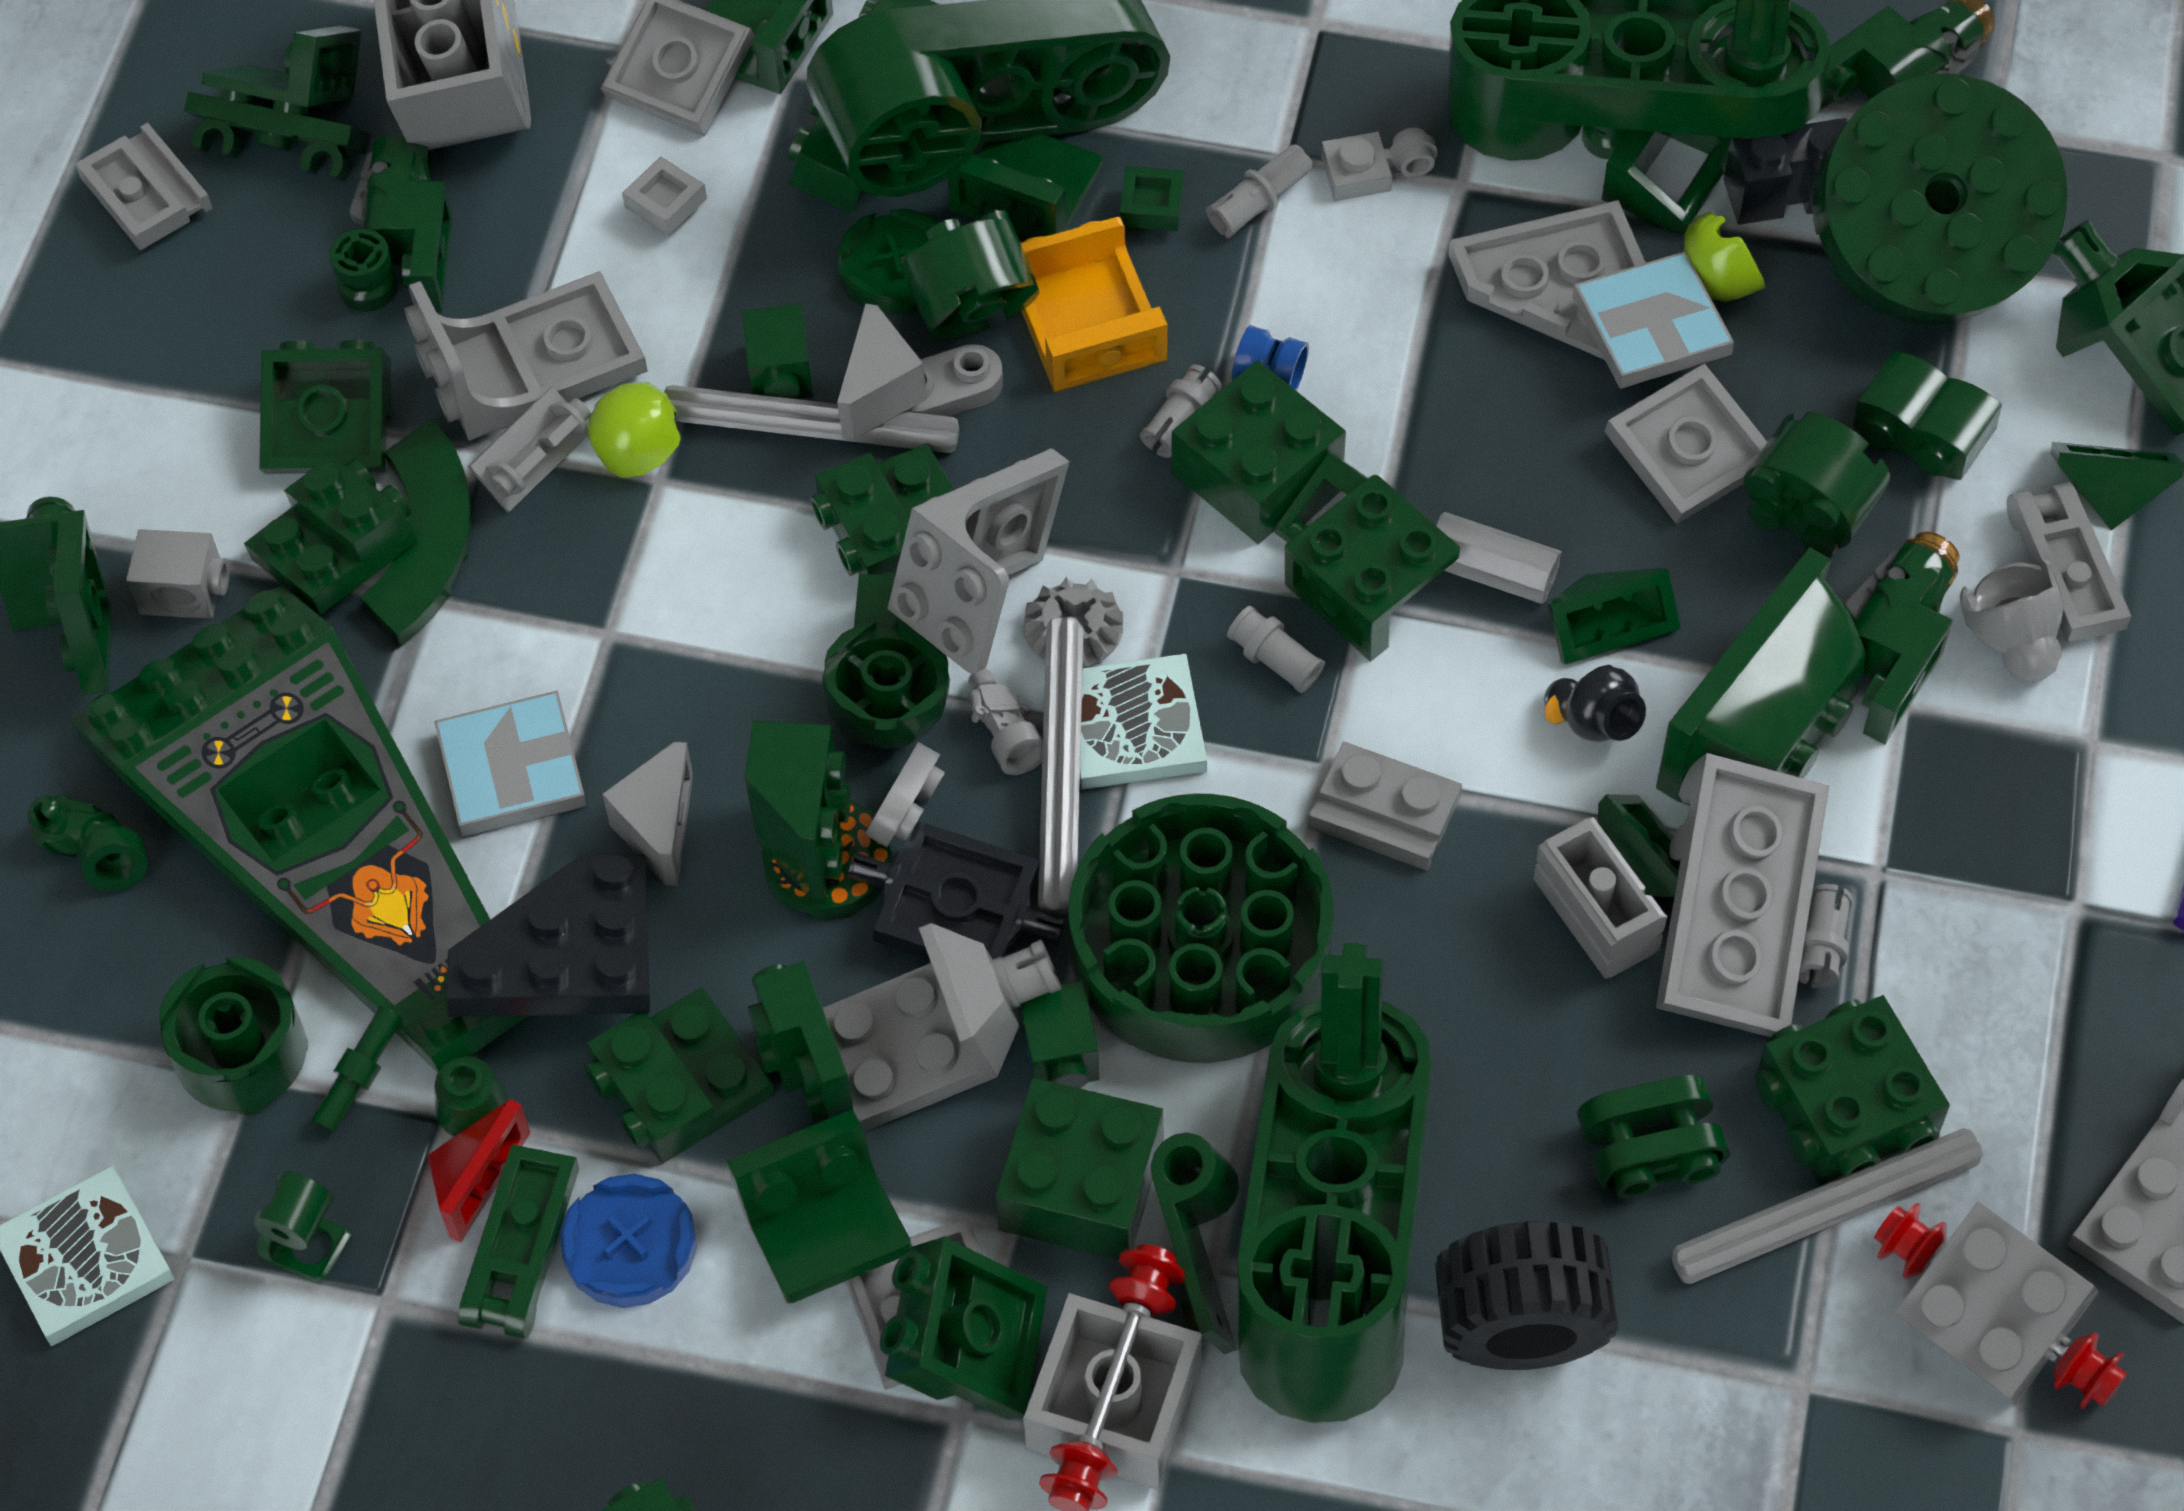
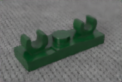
[184,91,370,181]

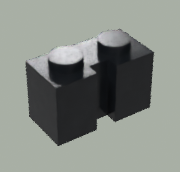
[1723,118,1848,225]

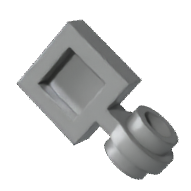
[1321,128,1437,201]

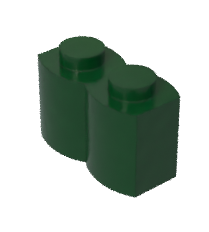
[1853,351,2002,480]

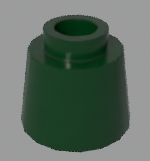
[434,1056,509,1136]

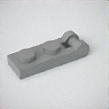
[2006,482,2131,643]

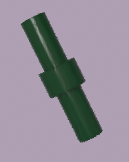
[311,1005,403,1133]

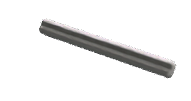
[664,385,959,453]
[1038,616,1084,917]
[1671,1128,1983,1284]

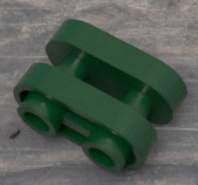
[1577,1075,1730,1199]

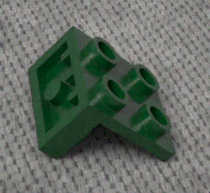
[705,0,833,95]
[201,25,362,114]
[948,134,1103,239]
[1285,475,1460,662]
[727,1109,912,1304]

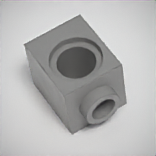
[126,529,229,619]

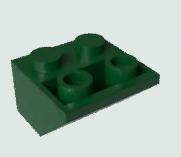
[744,720,851,903]

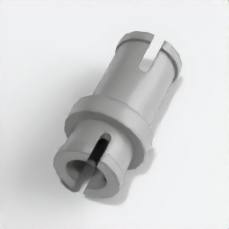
[1140,364,1222,458]
[1227,606,1325,693]
[1799,884,1853,989]

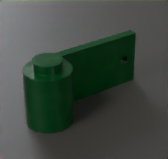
[1151,1132,1239,1355]

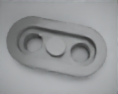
[905,344,1003,417]
[865,742,945,847]

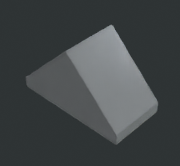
[837,304,927,439]
[602,742,693,886]

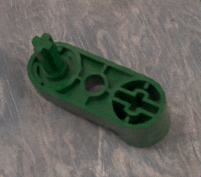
[806,0,1171,197]
[1448,0,1831,161]
[1237,943,1432,1423]

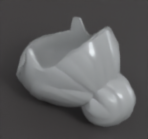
[1960,560,2064,683]

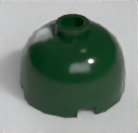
[822,621,950,749]

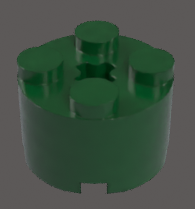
[899,210,1040,340]
[1743,412,1890,558]
[159,957,308,1115]

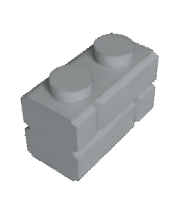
[1533,817,1667,979]

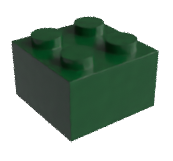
[1171,360,1346,545]
[996,1077,1164,1260]

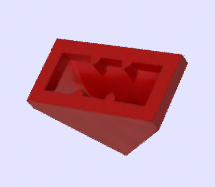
[428,1099,530,1243]

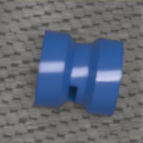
[1231,325,1309,391]

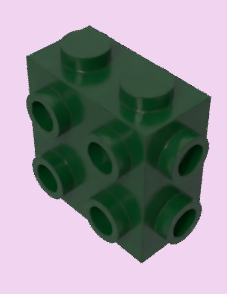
[1755,995,1950,1184]

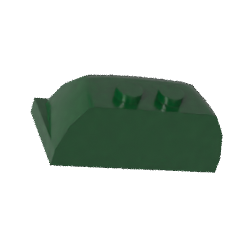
[1656,547,1866,806]

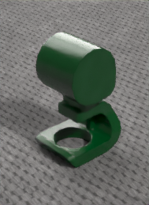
[253,1171,351,1284]

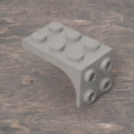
[404,271,648,441]
[887,448,1070,674]

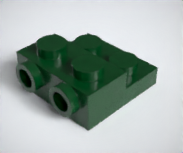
[259,340,391,474]
[810,443,954,576]
[244,455,417,615]
[747,961,853,1122]
[584,987,775,1164]
[880,1236,1048,1420]

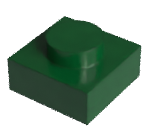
[1119,166,1184,231]

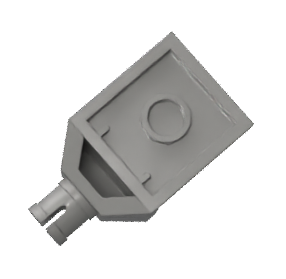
[823,923,1061,1132]

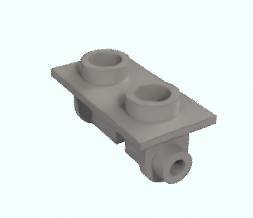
[468,386,591,512]

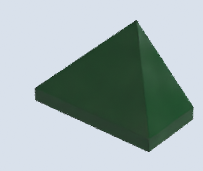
[2050,442,2184,531]
[1548,568,1681,664]
[1598,794,1681,897]

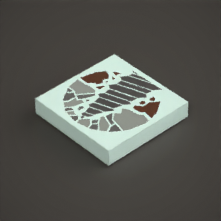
[1080,654,1207,790]
[0,1165,175,1347]

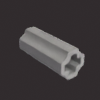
[1436,512,1562,604]

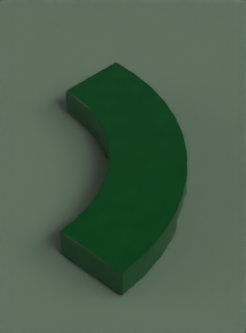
[360,418,473,646]

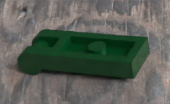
[458,1144,580,1339]

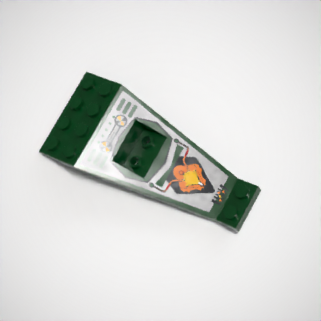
[70,585,529,1073]

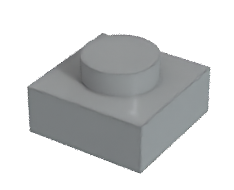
[622,156,707,236]

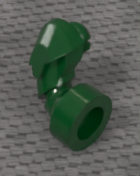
[27,794,148,891]

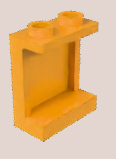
[1021,217,1168,392]

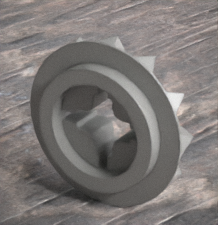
[1024,577,1123,668]

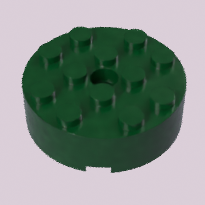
[1812,73,2068,325]
[1068,793,1334,1063]

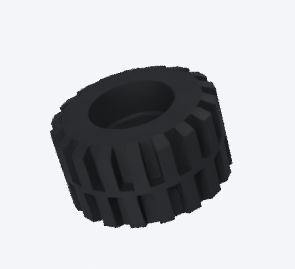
[1435,1221,1618,1370]

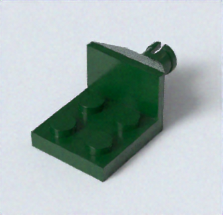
[2052,220,2184,435]
[0,496,112,696]

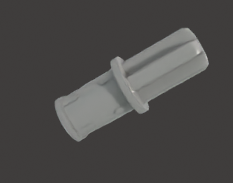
[1206,145,1313,238]

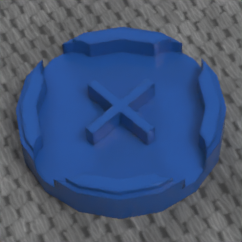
[560,1174,697,1308]

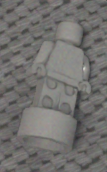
[968,668,1043,775]

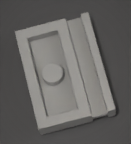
[75,122,213,250]
[1308,741,1462,871]

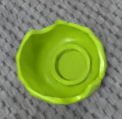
[1683,212,1766,302]
[588,382,681,478]

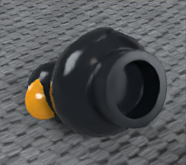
[1544,664,1646,742]

